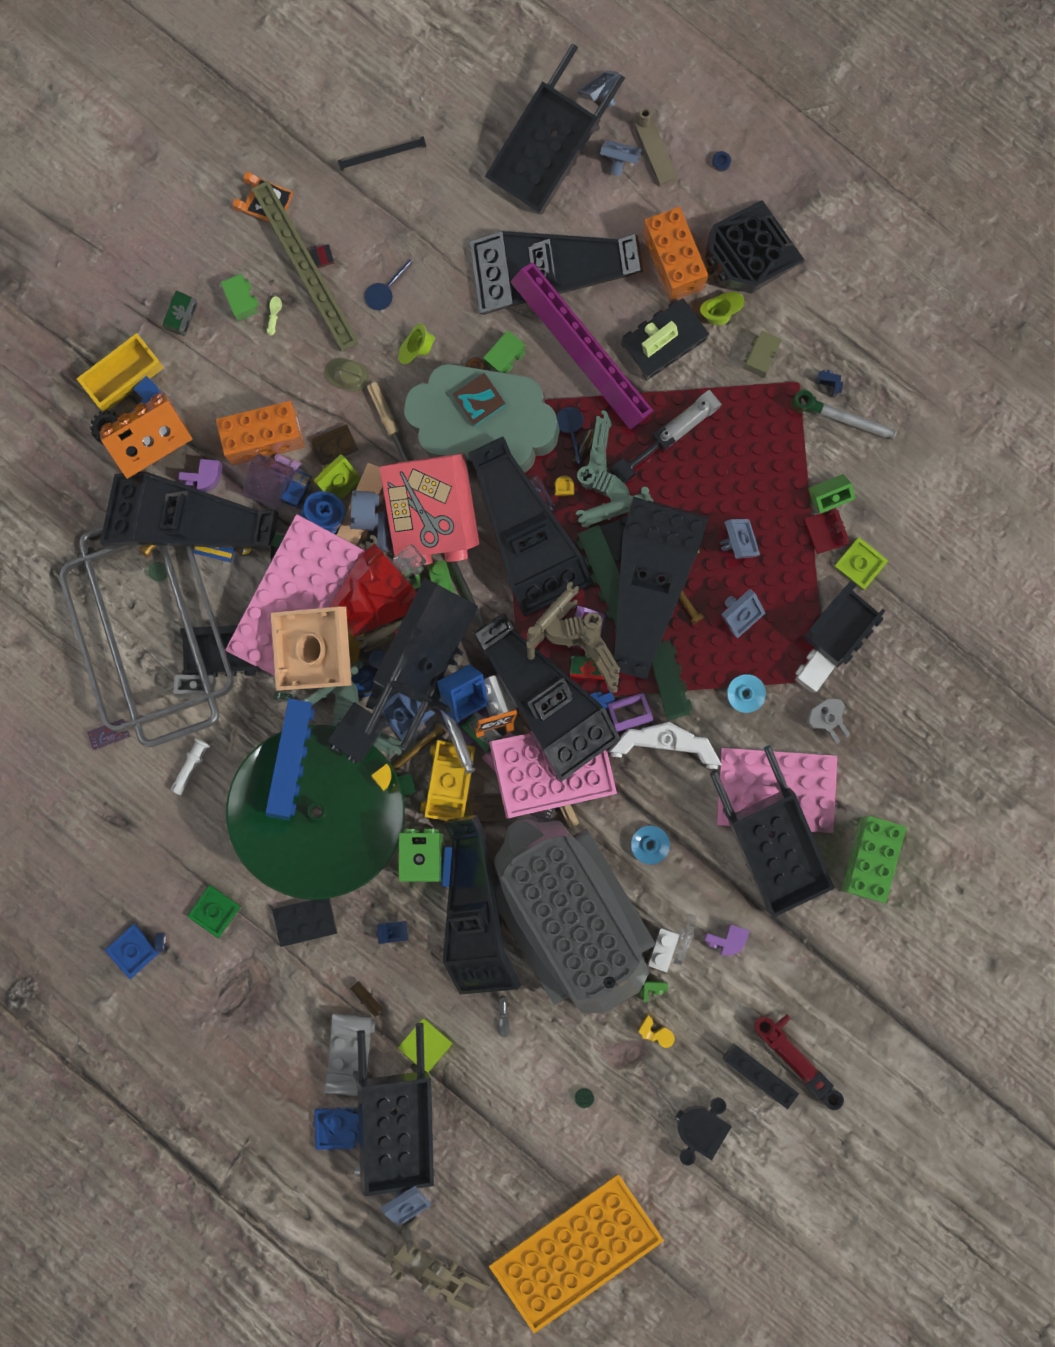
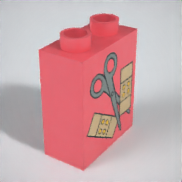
[380,453,480,566]

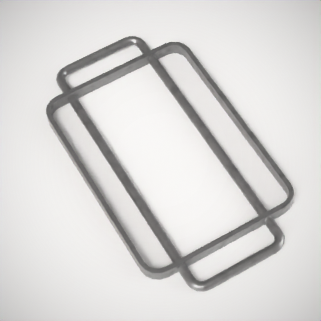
[59,525,234,747]

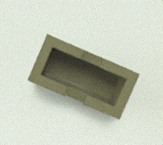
[743,331,782,378]

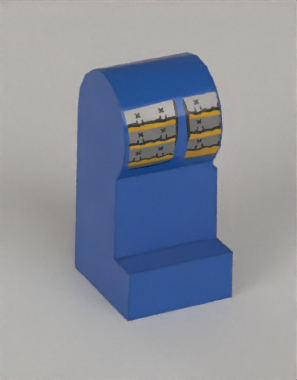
[281,470,312,509]

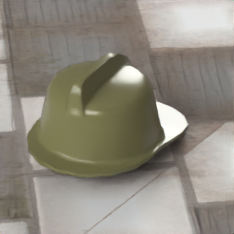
[325,358,369,392]

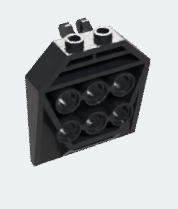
[705,200,805,294]

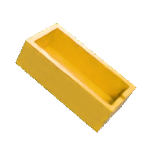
[77,333,164,413]

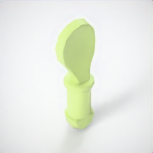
[267,296,282,336]

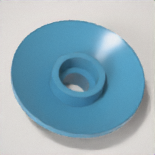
[631,826,670,865]

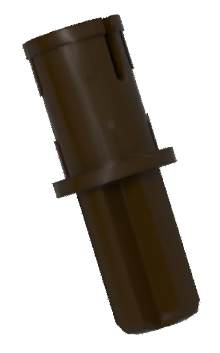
[571,428,595,466]
[350,981,383,1017]

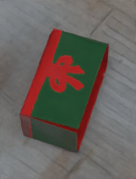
[569,656,604,680]

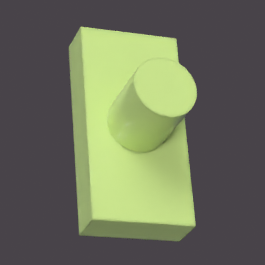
[642,321,678,357]

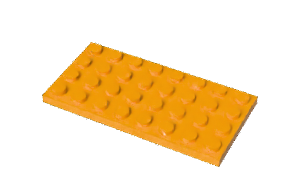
[489,1173,664,1334]

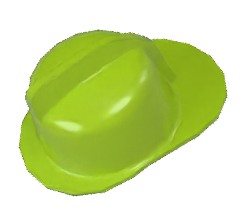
[700,292,745,326]
[398,323,435,364]

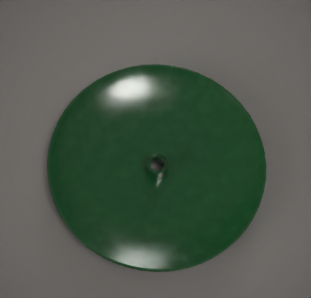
[226,725,405,900]

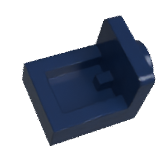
[815,370,843,398]
[376,921,408,944]

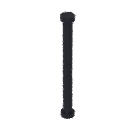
[338,136,426,171]

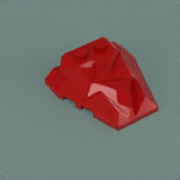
[329,543,417,638]

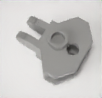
[806,699,850,744]

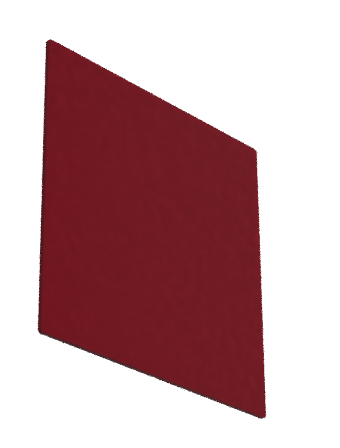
[513,382,820,699]

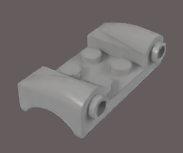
[325,1012,375,1096]

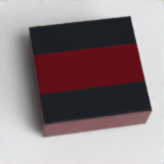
[311,244,335,268]

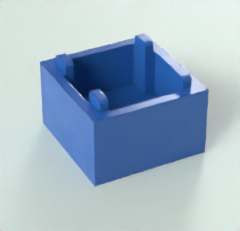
[437,665,488,722]

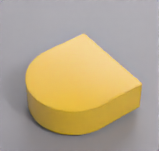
[555,476,574,496]

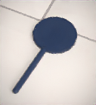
[365,260,412,311]
[556,407,584,465]

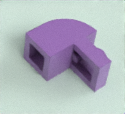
[179,459,222,492]
[704,924,749,956]

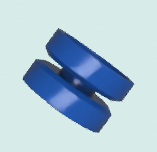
[300,491,345,534]

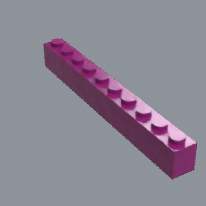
[510,262,653,430]

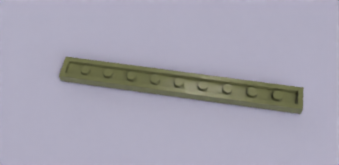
[252,181,359,352]

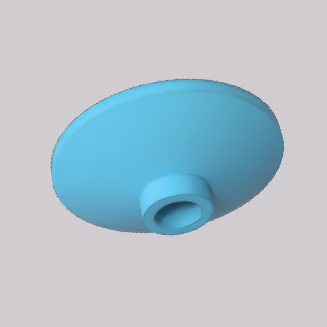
[727,674,766,713]

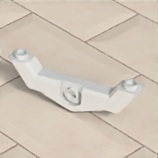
[607,722,722,769]

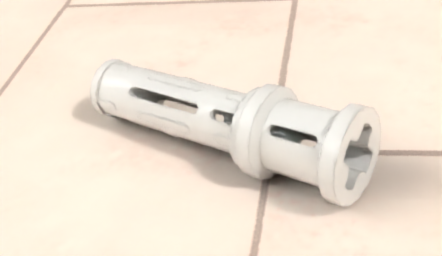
[170,737,211,795]

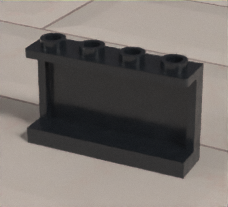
[621,298,709,381]
[802,581,885,668]
[180,625,261,678]

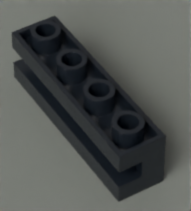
[722,1042,799,1110]

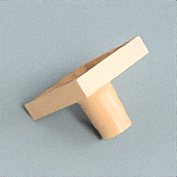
[271,607,352,691]

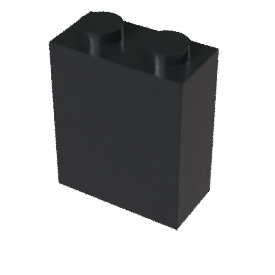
[328,702,388,764]

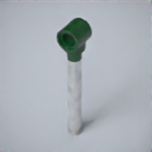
[790,390,897,440]
[437,676,475,774]

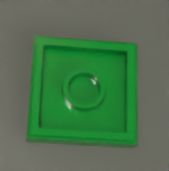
[187,884,242,939]

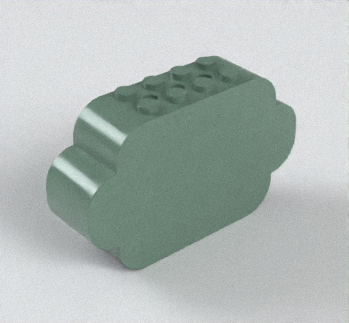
[404,364,559,473]

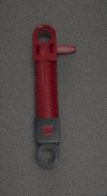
[753,1014,844,1110]

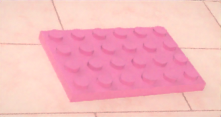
[489,733,617,819]
[717,748,837,833]

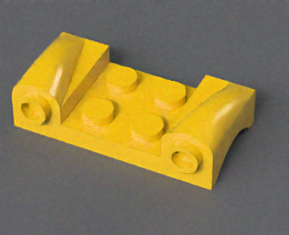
[420,740,475,821]

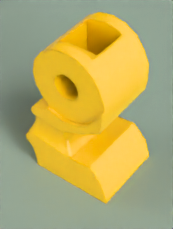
[637,1014,675,1048]

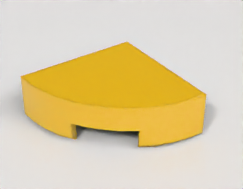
[371,764,391,792]

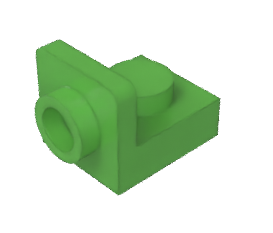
[639,981,668,1002]

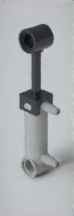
[610,390,722,484]

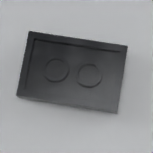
[272,898,338,947]

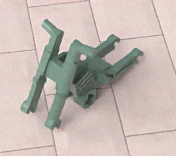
[576,411,654,528]
[301,659,405,756]

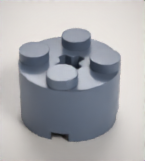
[350,491,379,530]

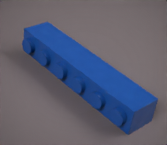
[266,698,315,821]

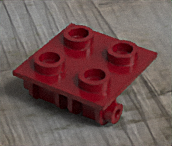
[804,507,850,554]

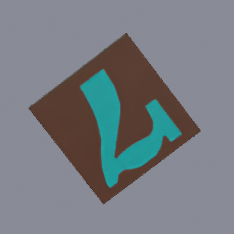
[453,373,506,427]

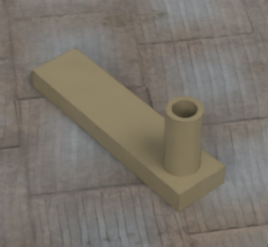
[632,108,677,186]

